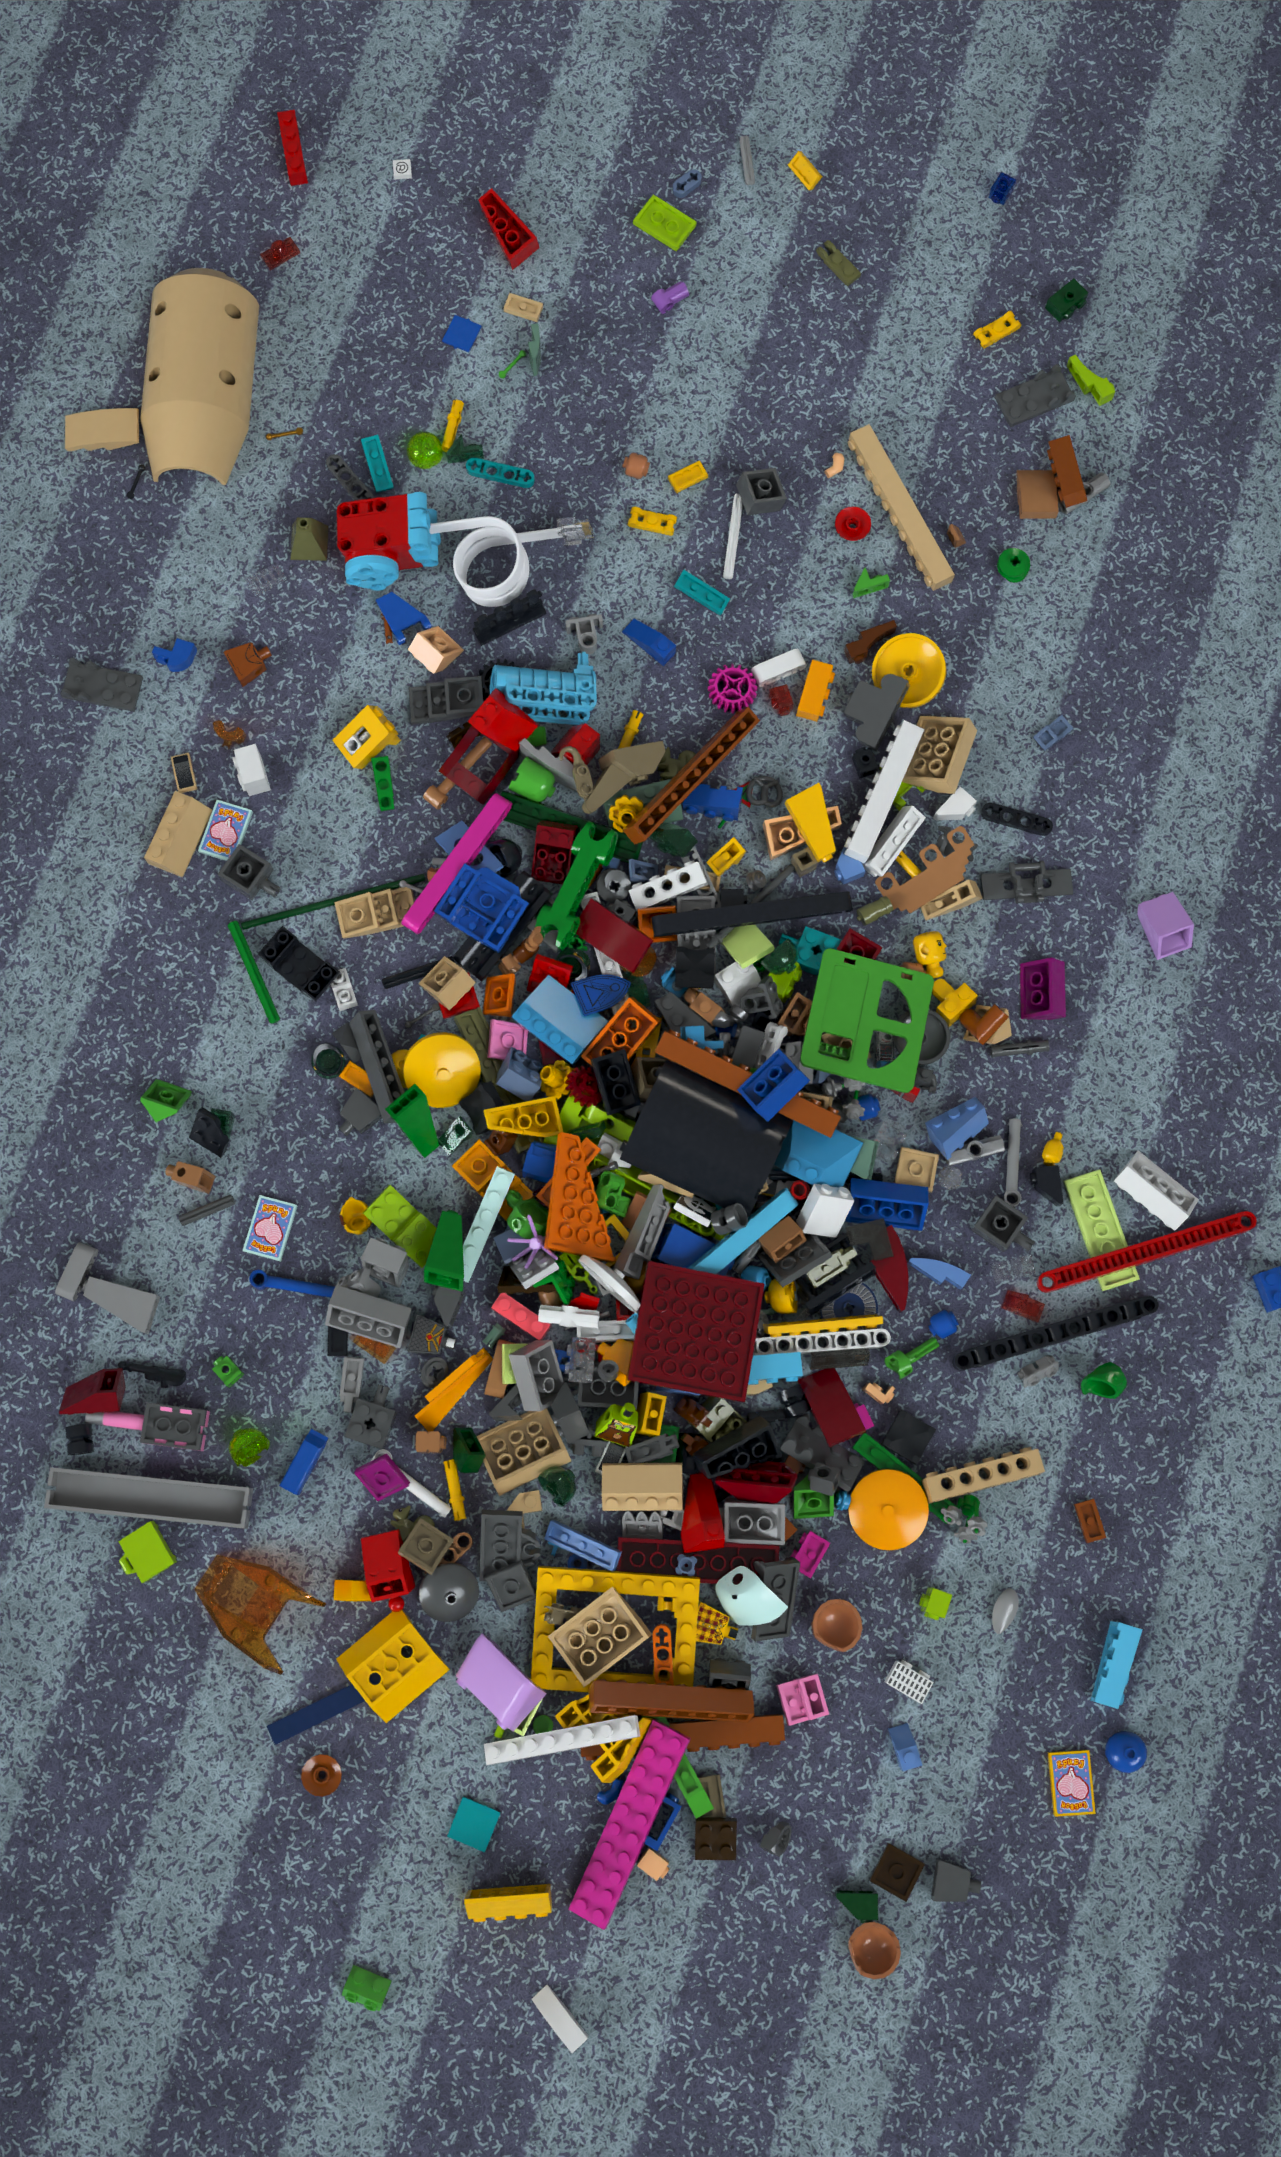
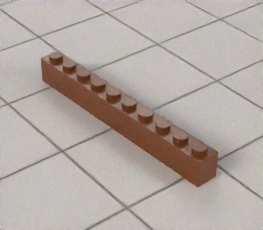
[623,706,760,845]
[654,1029,841,1138]
[581,1714,785,1760]

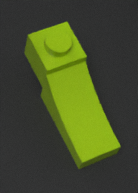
[1066,354,1115,406]

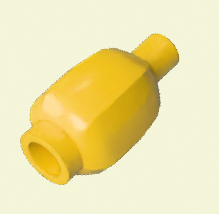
[1042,1132,1064,1166]

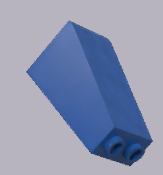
[650,1223,735,1276]

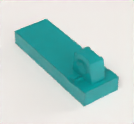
[361,435,394,493]
[673,570,730,615]

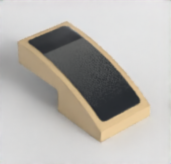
[171,753,197,793]

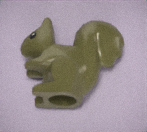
[658,747,696,781]
[390,1505,435,1543]

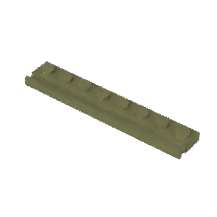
[454,1007,544,1154]

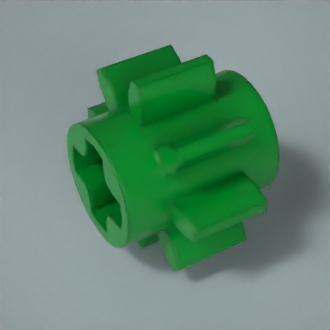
[566,935,588,959]

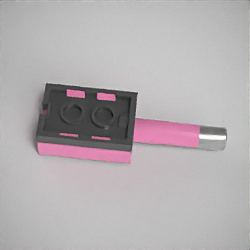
[85,1403,210,1451]

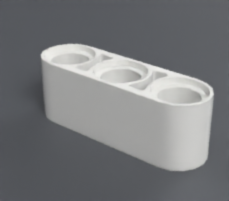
[751,649,807,687]

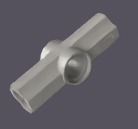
[1058,472,1111,515]
[945,1135,1005,1166]

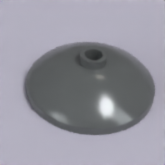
[893,1009,950,1065]
[419,1563,479,1622]

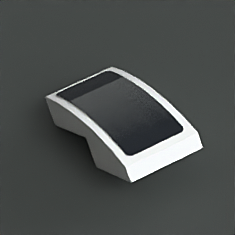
[595,1441,627,1475]

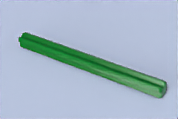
[228,921,280,1024]

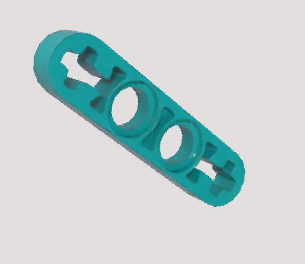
[466,458,535,488]

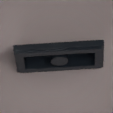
[675,1433,701,1474]

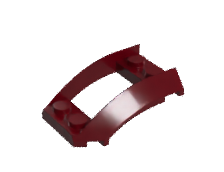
[438,725,519,805]

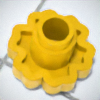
[609,795,643,833]
[540,1060,574,1099]

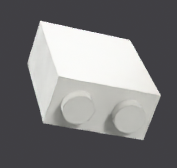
[796,1184,854,1238]

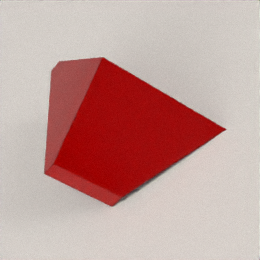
[559,1292,600,1310]

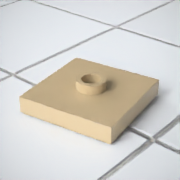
[894,1147,939,1193]

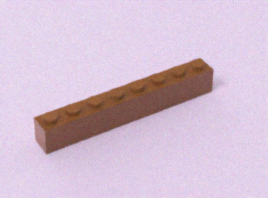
[589,1679,755,1722]

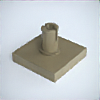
[398,1518,454,1575]

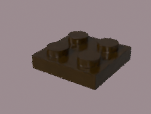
[695,1817,737,1860]
[869,1843,925,1902]

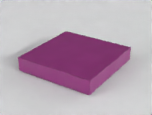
[354,1453,410,1501]

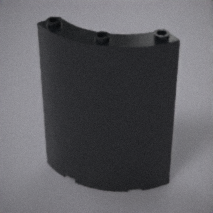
[620,1059,793,1217]

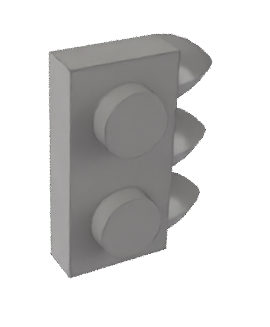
[622,1510,663,1540]

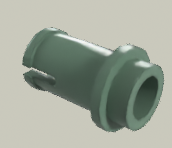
[482,1323,506,1349]

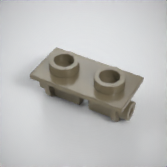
[544,1603,583,1626]

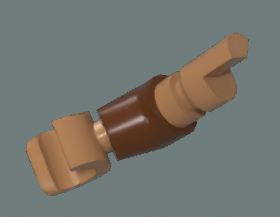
[498,926,543,975]

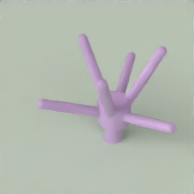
[507,1215,558,1269]

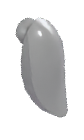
[992,1588,1019,1634]

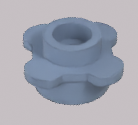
[675,1554,697,1576]

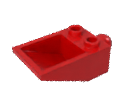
[361,1529,416,1612]

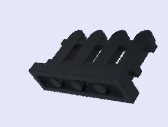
[472,589,546,646]

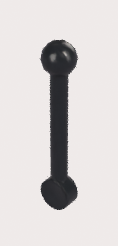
[126,464,145,499]

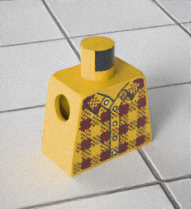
[696,1602,738,1645]

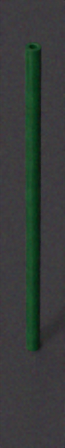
[241,873,426,930]

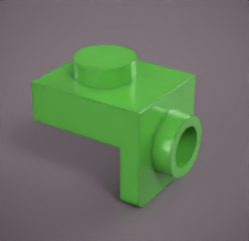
[527,726,547,747]

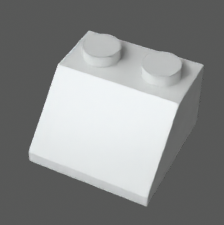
[714,962,761,1007]

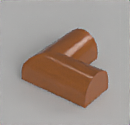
[960,1004,1009,1045]

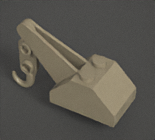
[559,741,666,814]

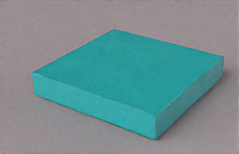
[447,1796,501,1852]

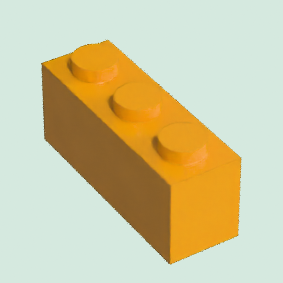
[796,660,835,722]

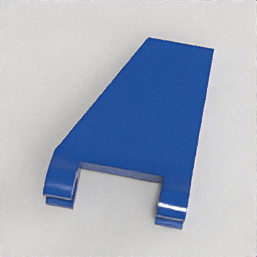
[375,592,432,645]

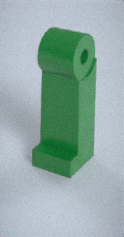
[371,756,395,811]

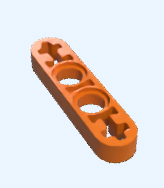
[652,1624,674,1686]

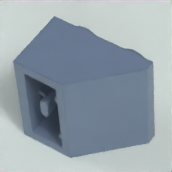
[496,1047,543,1101]

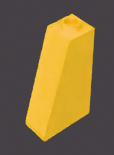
[785,783,836,863]

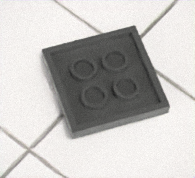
[756,1233,833,1288]

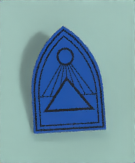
[571,975,631,1016]

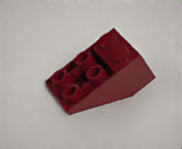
[531,820,578,885]
[59,1368,126,1415]

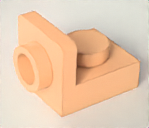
[862,1382,895,1404]

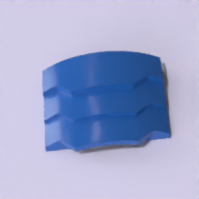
[434,863,529,953]

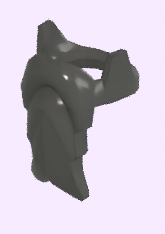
[931,826,978,862]

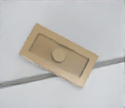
[504,293,543,322]

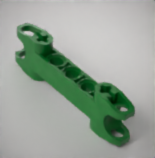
[535,821,618,950]

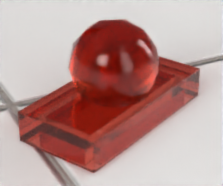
[260,237,300,271]

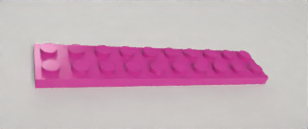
[568,1719,691,1930]

